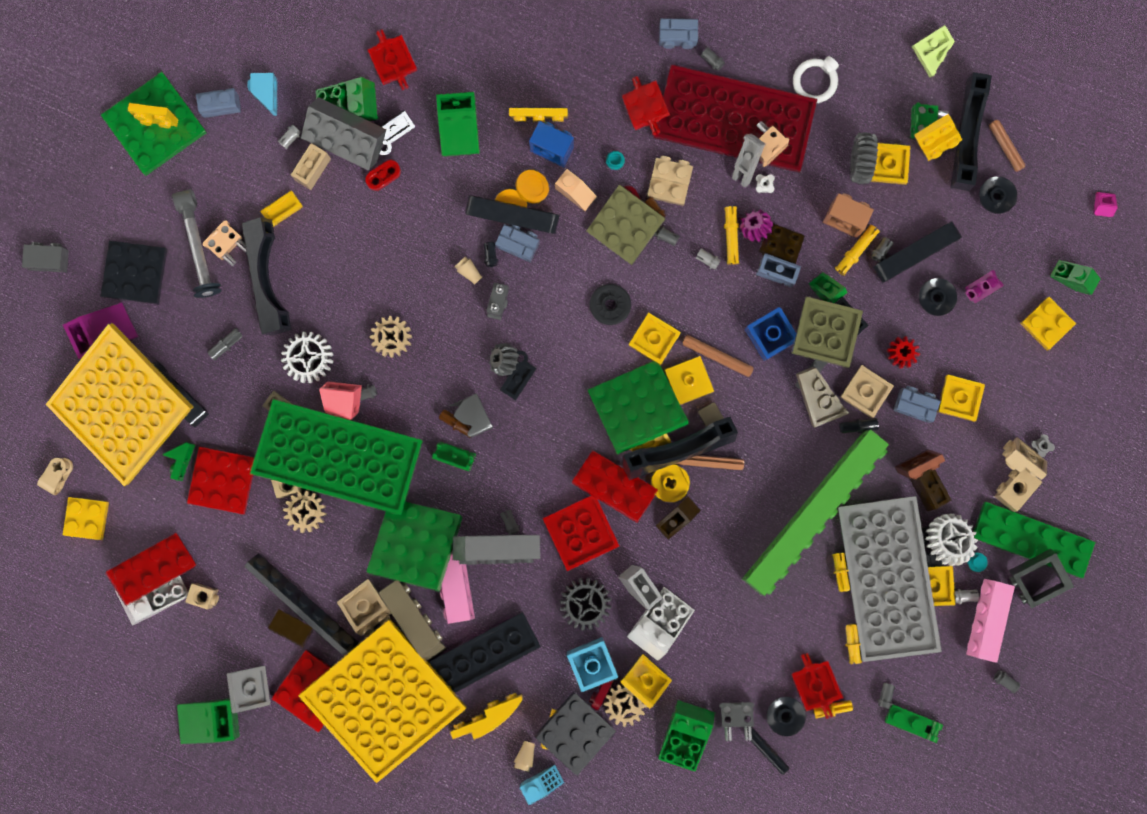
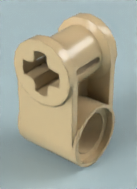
[37,458,73,495]

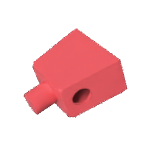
[320,382,362,420]

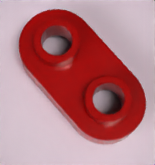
[365,160,401,191]

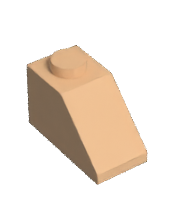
[555,169,597,211]

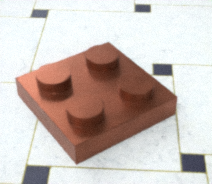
[895,449,945,479]

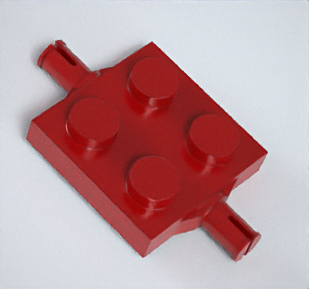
[368,29,418,90]
[622,77,670,135]
[791,653,843,719]

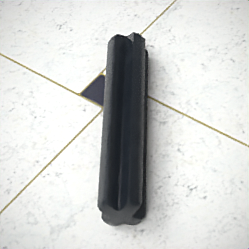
[743,727,790,775]

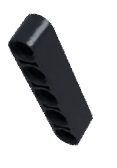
[465,195,560,234]
[873,221,962,284]

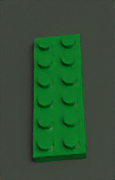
[974,502,1096,578]

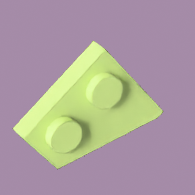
[912,26,955,77]

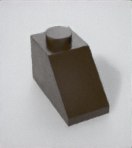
[656,496,701,540]

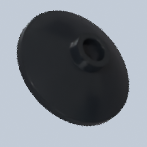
[979,176,1017,214]
[919,278,957,316]
[767,697,806,737]

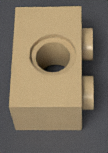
[994,468,1042,512]

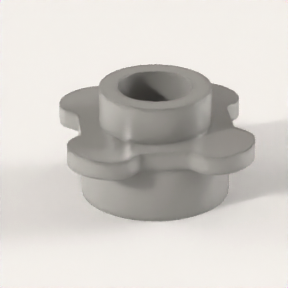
[1031,434,1055,457]

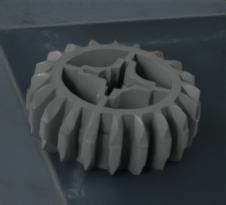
[850,132,878,184]
[560,578,612,631]

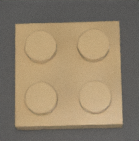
[840,365,894,418]

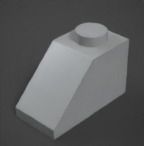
[618,565,663,610]

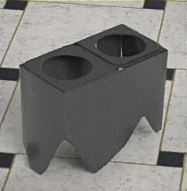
[449,393,493,440]

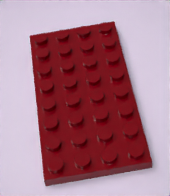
[653,65,818,173]

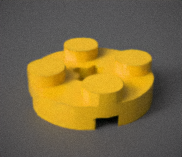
[651,465,690,503]

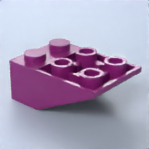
[63,303,138,360]

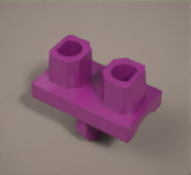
[965,270,1004,303]

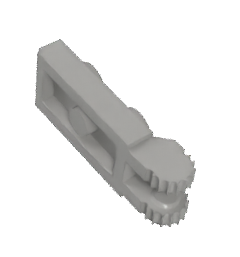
[732,134,766,187]

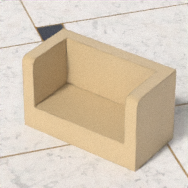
[291,143,331,190]

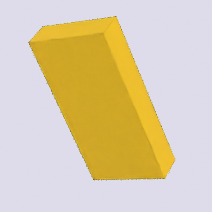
[260,190,303,227]

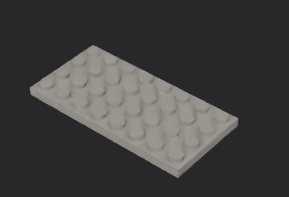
[838,496,942,662]

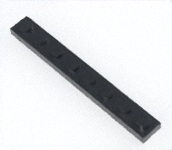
[244,553,360,656]

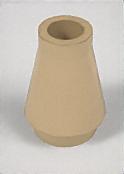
[455,256,482,285]
[514,741,535,772]

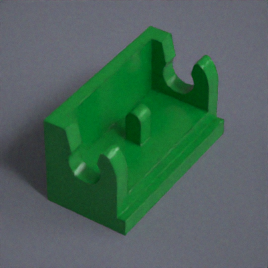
[432,441,476,472]

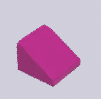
[1094,192,1118,217]

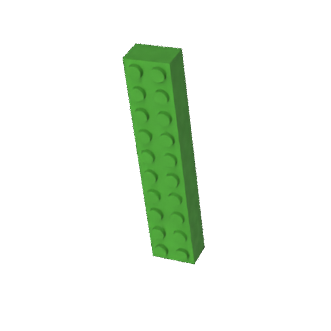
[742,430,889,596]

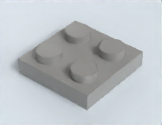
[227,666,270,713]

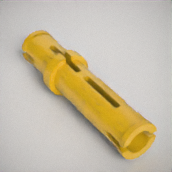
[724,206,739,265]
[835,225,879,276]

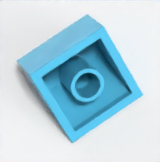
[567,637,618,692]

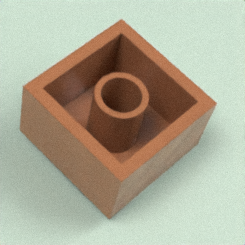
[822,193,874,238]

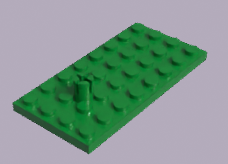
[250,399,423,515]

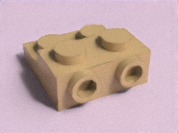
[647,156,693,206]
[1002,437,1047,480]
[337,579,392,636]

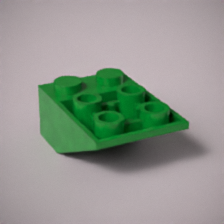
[316,77,378,121]
[436,92,480,157]
[177,698,240,744]
[658,700,715,772]

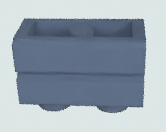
[659,18,698,49]
[196,88,241,118]
[495,224,540,263]
[756,254,801,288]
[893,386,940,423]

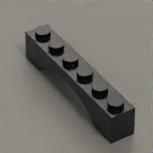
[950,72,992,191]
[242,217,292,335]
[622,416,738,480]

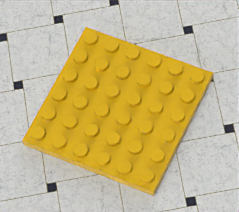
[46,323,193,486]
[299,619,467,783]

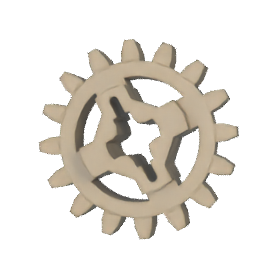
[370,316,412,358]
[283,491,327,533]
[604,684,647,727]

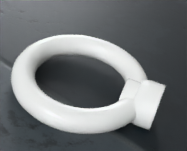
[793,56,839,103]

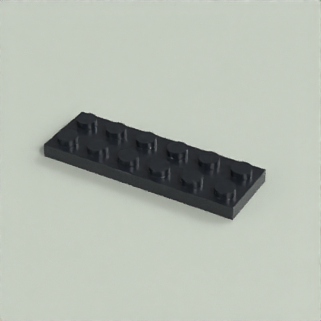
[428,612,541,693]

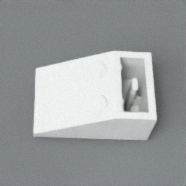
[115,576,188,626]
[627,587,695,660]

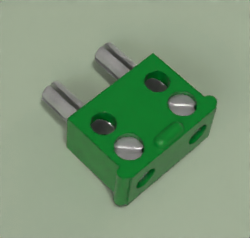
[910,102,949,139]

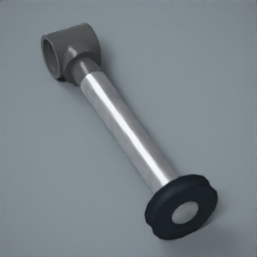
[172,189,222,298]

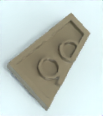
[796,367,849,427]

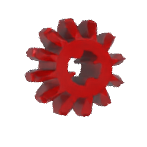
[887,336,920,369]

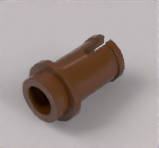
[645,197,666,217]

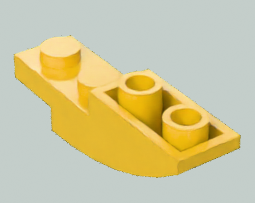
[450,693,523,740]

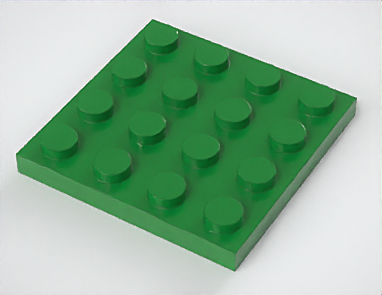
[101,72,207,176]
[588,361,689,455]
[366,502,463,592]

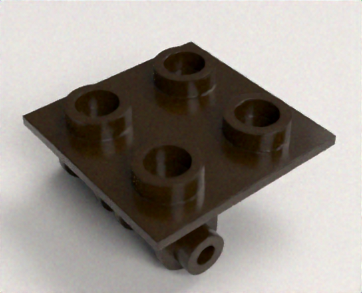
[759,224,805,264]

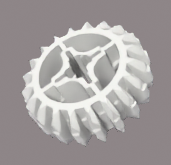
[281,332,333,383]
[925,513,978,566]

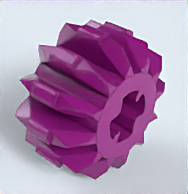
[740,209,773,242]

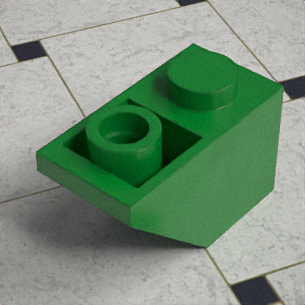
[1050,260,1101,295]

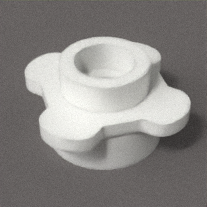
[756,174,775,193]

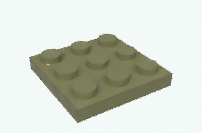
[586,185,666,265]
[791,296,863,368]

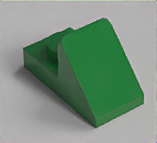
[809,272,848,303]
[162,443,195,481]

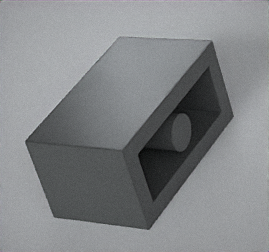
[22,242,69,273]

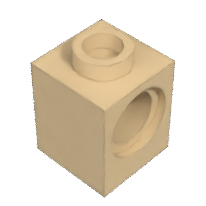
[271,480,302,498]
[185,583,219,609]

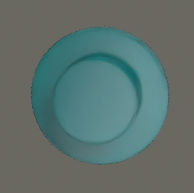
[606,151,625,170]
[968,553,988,572]

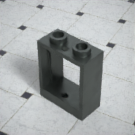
[1009,549,1074,609]

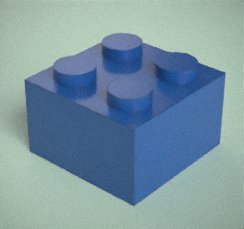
[529,121,574,168]
[744,307,796,361]

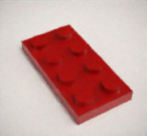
[572,450,658,523]
[105,533,196,606]

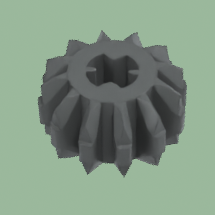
[488,343,519,376]

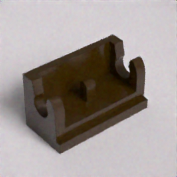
[909,470,952,512]
[268,609,313,648]

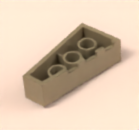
[379,581,447,662]

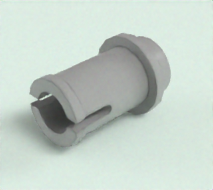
[278,125,301,149]
[695,248,721,270]
[954,589,979,604]

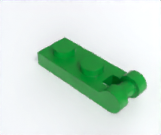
[884,704,943,743]

